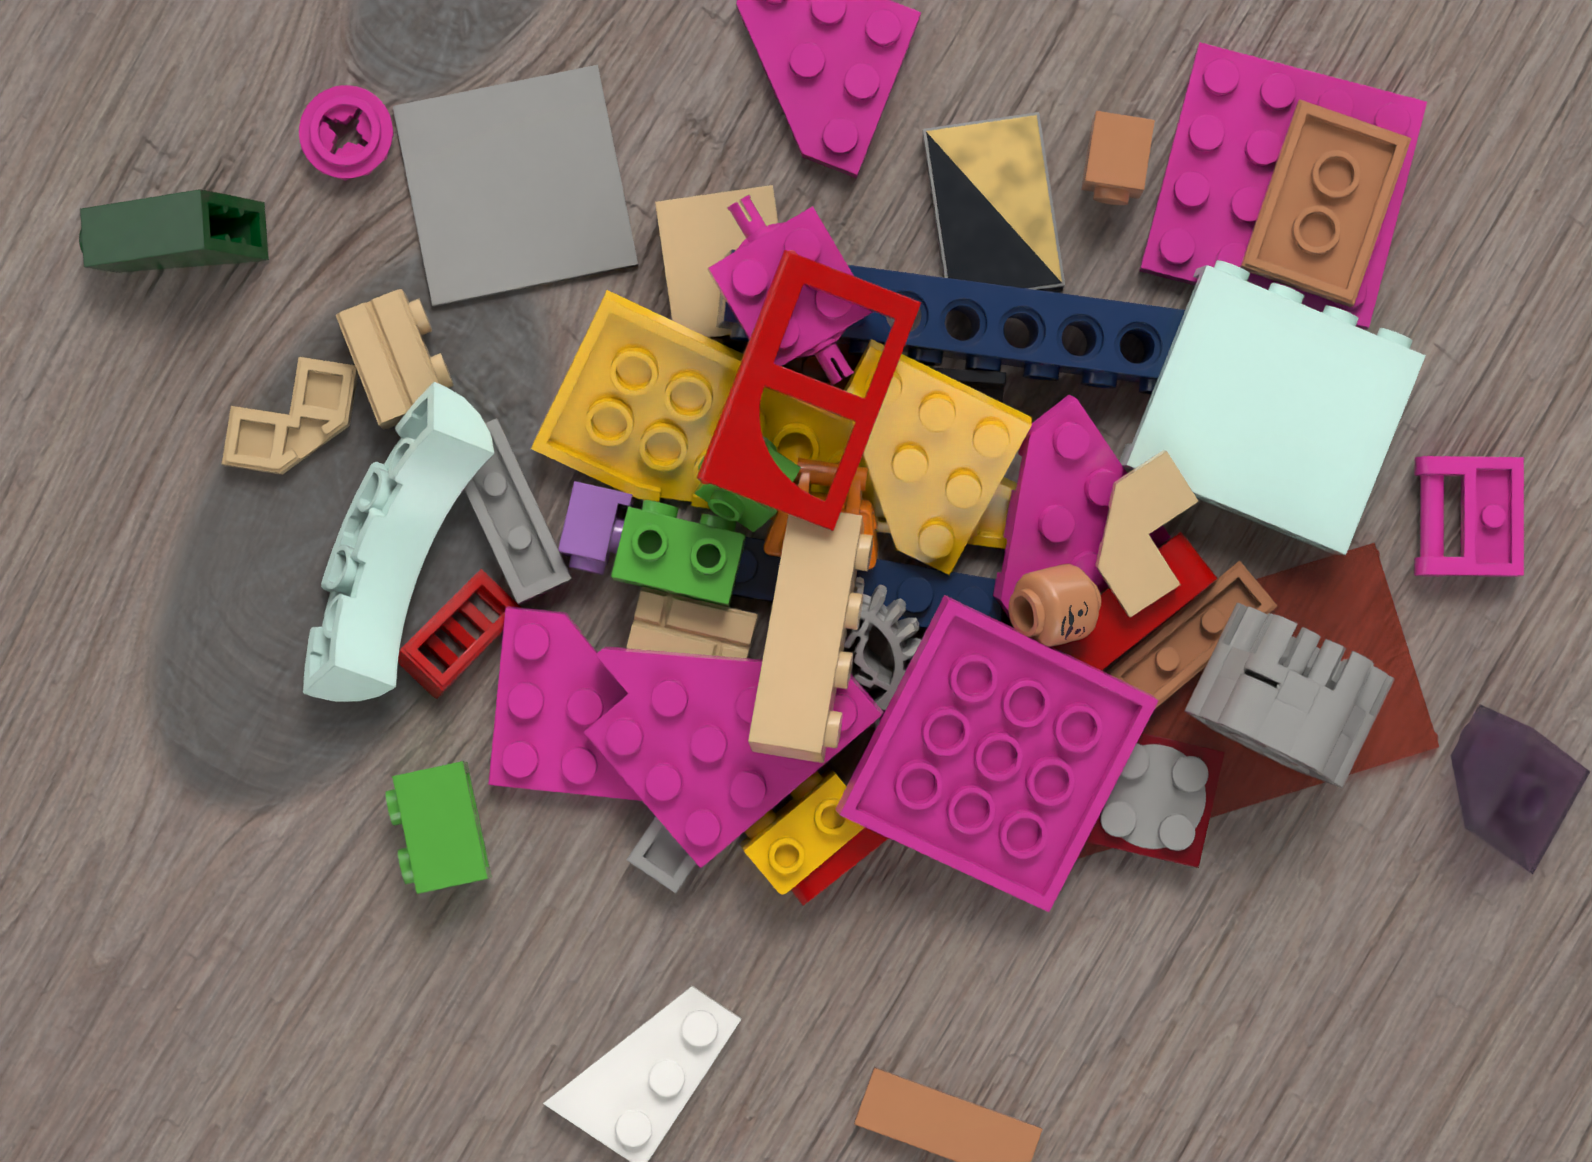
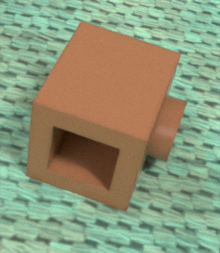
[1081,111,1155,205]

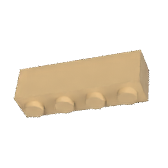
[748,512,873,763]

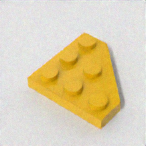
[844,339,1032,575]

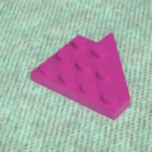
[584,646,884,868]

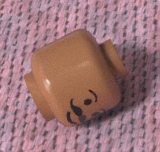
[1009,564,1101,647]

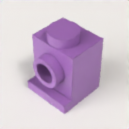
[558,481,635,575]

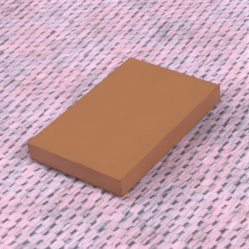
[1240,99,1412,307]

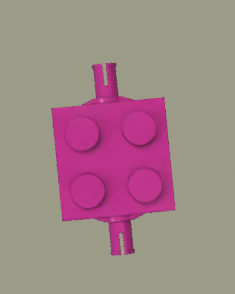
[707,195,873,385]

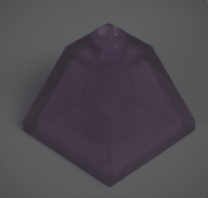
[1450,704,1591,874]

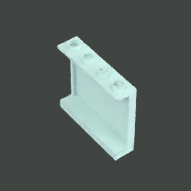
[1119,260,1426,555]

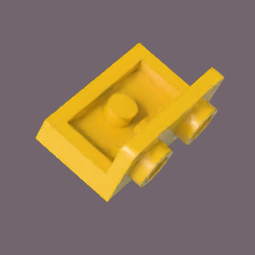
[739,768,865,895]

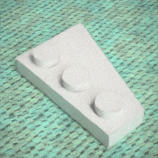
[543,986,742,1162]

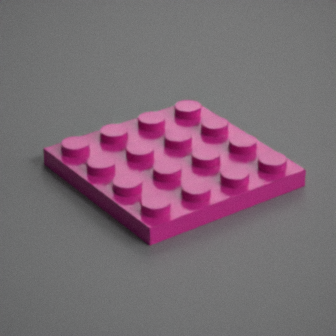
[1139,42,1427,330]
[835,595,1159,912]

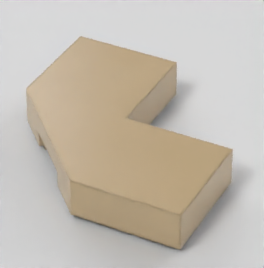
[222,357,358,475]
[1095,450,1199,617]

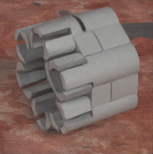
[1185,603,1395,788]

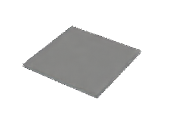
[393,65,638,307]

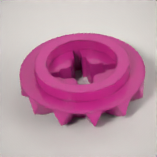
[299,85,394,181]

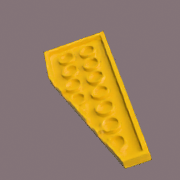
[531,290,1017,549]

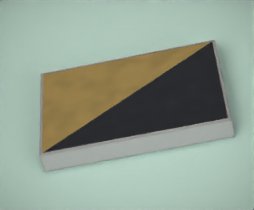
[922,112,1065,291]

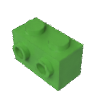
[611,500,746,607]
[385,761,492,894]

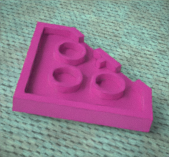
[736,0,921,179]
[993,395,1171,621]
[488,607,642,801]

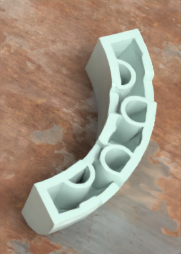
[303,382,494,702]

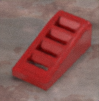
[398,569,522,699]

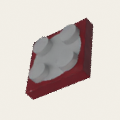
[1086,733,1225,868]

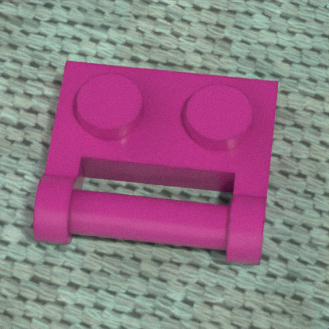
[1414,456,1524,577]

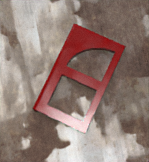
[696,250,921,531]

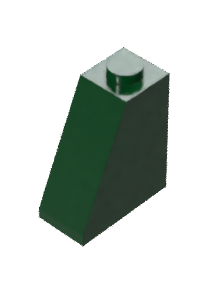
[79,189,269,273]

